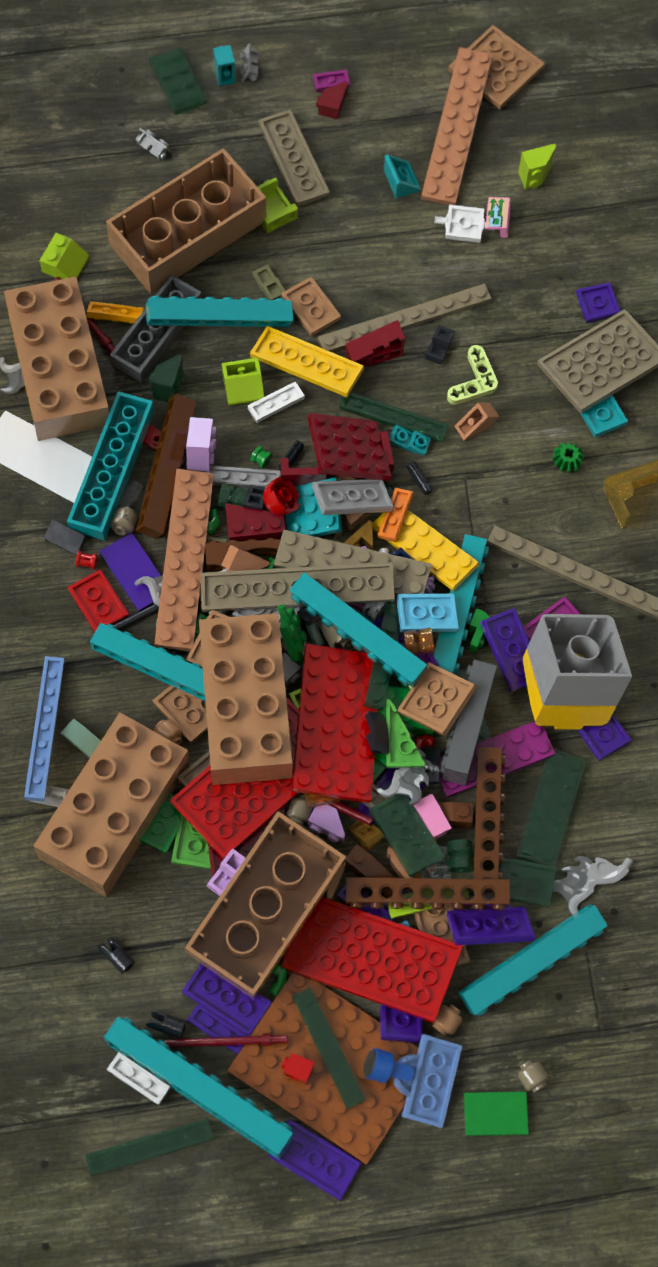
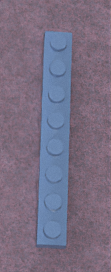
[24,656,65,802]

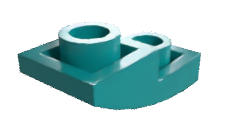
[389,425,431,455]

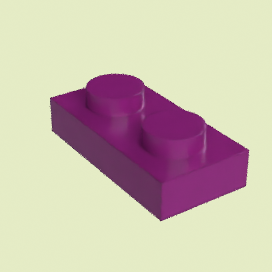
[313,69,350,93]

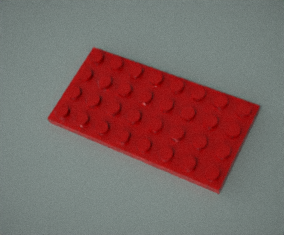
[291,643,381,803]
[170,698,300,860]
[281,897,463,1023]

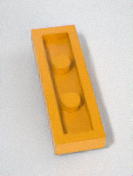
[87,301,144,324]

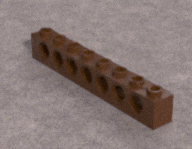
[473,747,506,909]
[346,877,510,911]

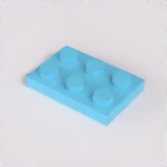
[396,594,459,632]

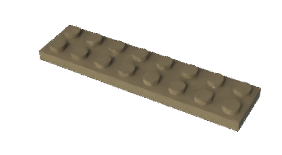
[274,530,432,596]

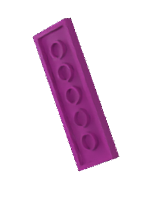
[440,721,555,798]

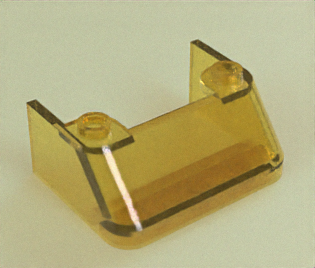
[603,460,658,529]

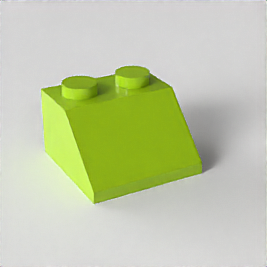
[518,144,556,189]
[40,233,90,279]

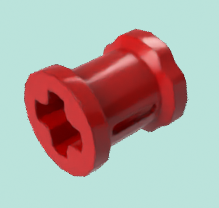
[75,551,98,570]

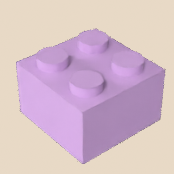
[186,417,216,472]

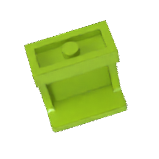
[257,178,298,233]

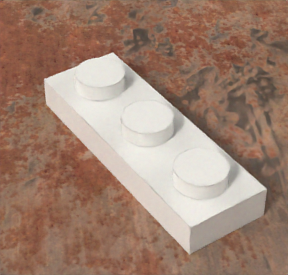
[248,382,305,423]
[107,1052,170,1105]

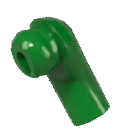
[268,964,287,996]

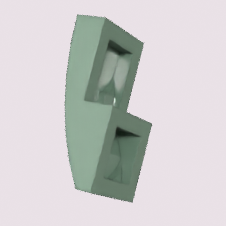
[60,719,101,759]

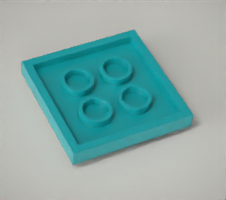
[286,477,342,537]

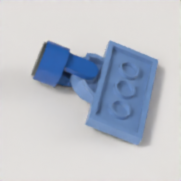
[363,1035,462,1128]

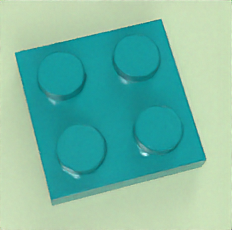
[581,395,628,438]

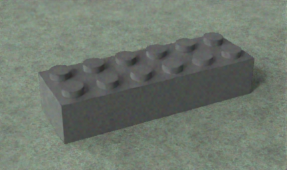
[110,275,202,383]
[440,660,497,786]

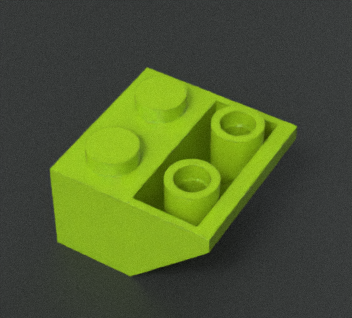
[222,358,264,406]

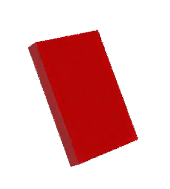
[67,569,129,632]

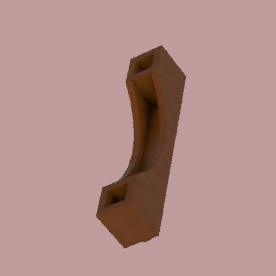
[205,537,319,572]

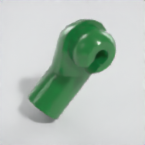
[207,509,221,535]

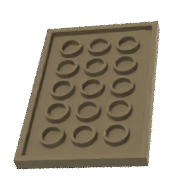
[537,309,658,414]

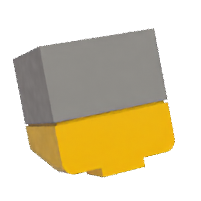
[523,614,632,729]

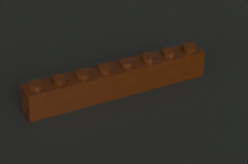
[136,393,196,539]

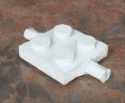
[435,205,494,243]

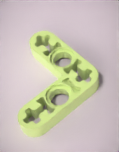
[447,345,498,405]

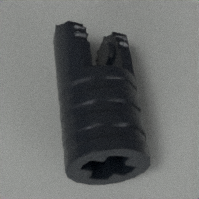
[97,937,135,974]
[145,1010,187,1039]

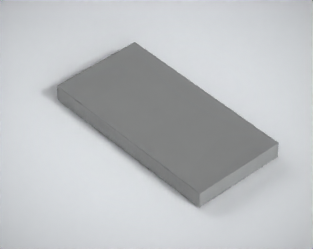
[312,479,394,515]

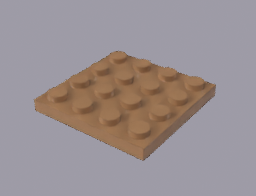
[448,25,545,109]

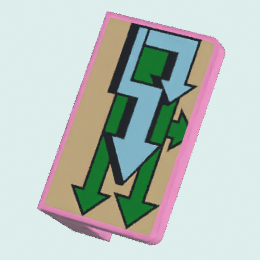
[486,197,511,238]

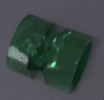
[218,484,249,508]
[446,839,474,873]

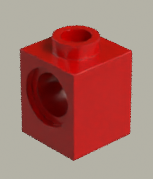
[281,1053,315,1085]

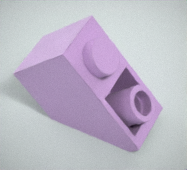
[308,800,345,844]

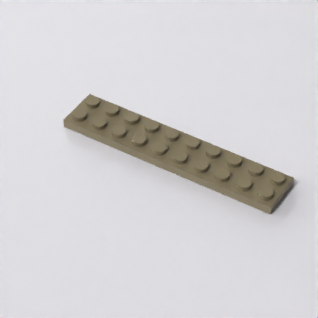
[201,562,395,612]

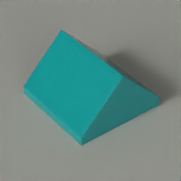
[384,154,421,198]

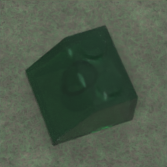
[149,354,184,403]

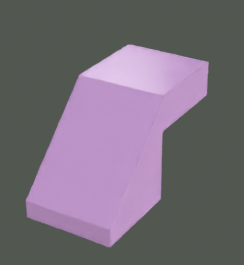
[206,848,246,896]

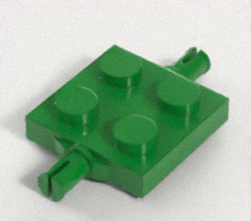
[277,604,306,665]

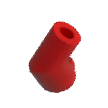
[414,734,435,750]

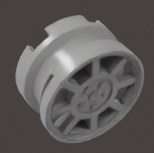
[362,602,389,622]

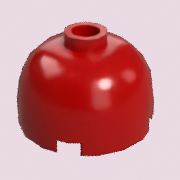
[263,477,300,516]

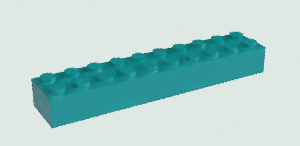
[104,1016,293,1160]

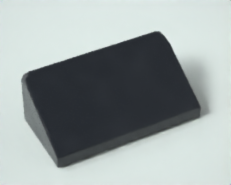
[44,520,86,556]

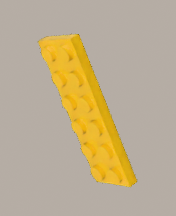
[250,326,364,397]
[372,510,479,592]

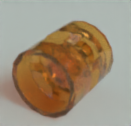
[404,627,435,655]

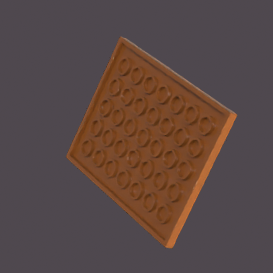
[227,973,419,1165]

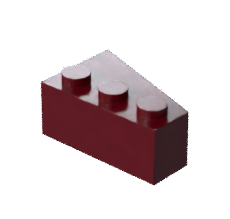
[345,320,405,367]
[225,503,285,542]

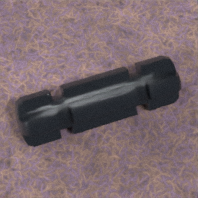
[278,440,304,471]
[407,462,433,495]

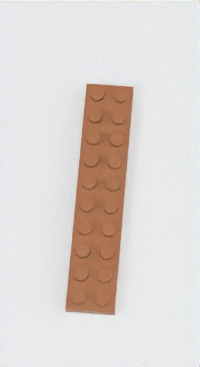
[421,47,493,205]
[154,469,214,651]

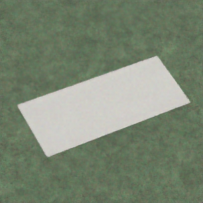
[0,411,92,503]

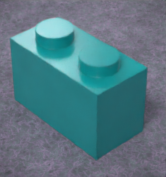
[213,45,236,86]

